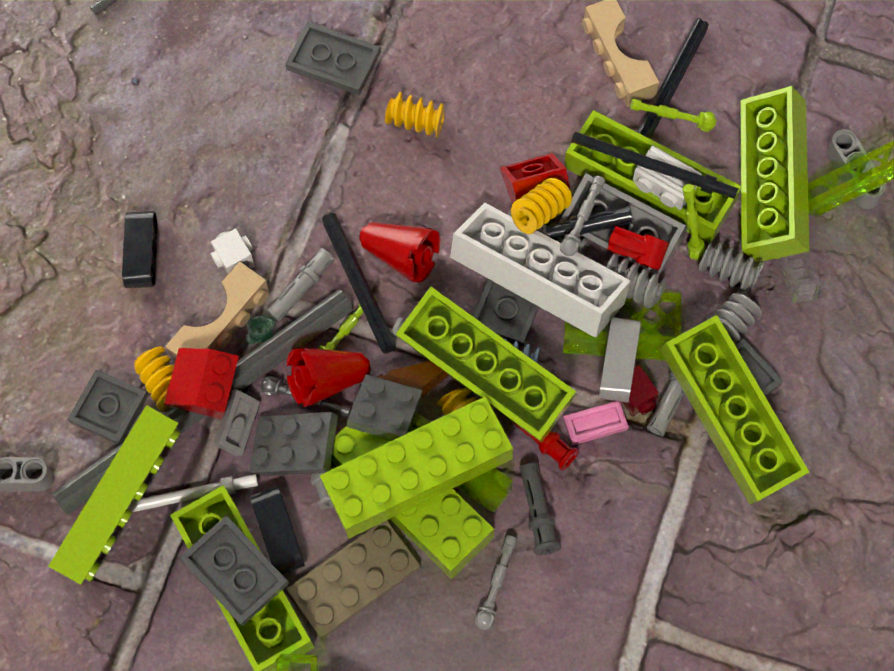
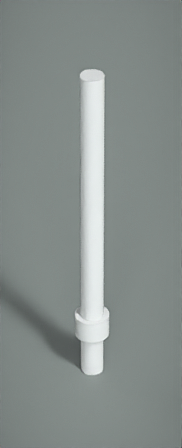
[80,474,258,513]

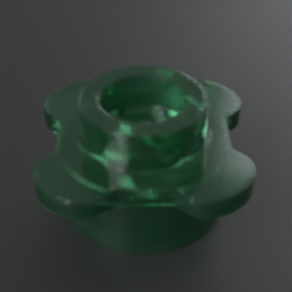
[246,316,276,344]

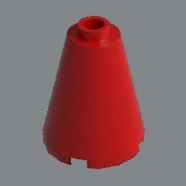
[359,222,441,283]
[286,348,371,407]

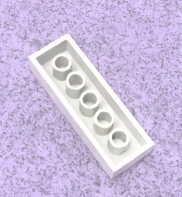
[450,203,631,338]

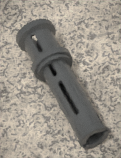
[519,463,561,555]

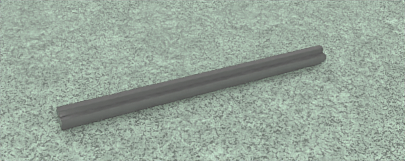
[52,289,353,515]

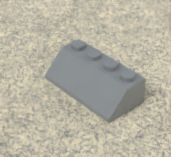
[559,173,688,275]

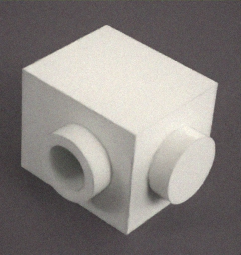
[210,228,255,274]

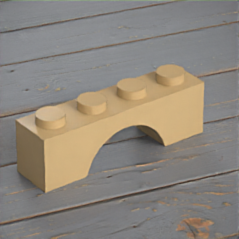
[582,0,659,107]
[165,261,269,360]

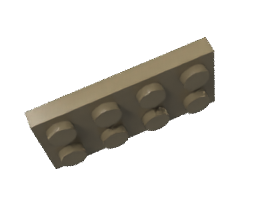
[286,521,421,640]

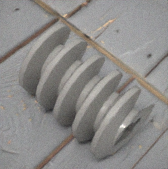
[699,241,764,292]
[606,253,667,309]
[709,293,763,342]

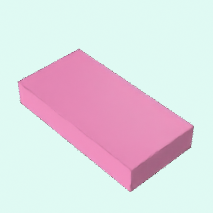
[563,401,629,446]

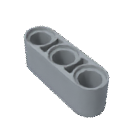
[827,129,885,209]
[599,317,641,403]
[0,457,54,492]

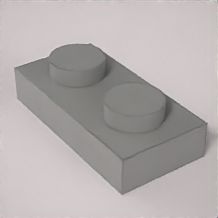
[213,390,260,456]

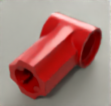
[607,226,670,270]

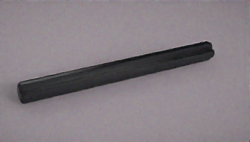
[637,19,709,139]
[322,213,396,354]

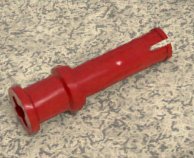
[504,415,579,471]

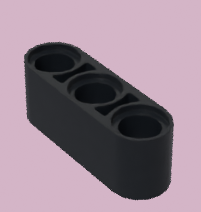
[122,211,158,288]
[250,486,305,574]

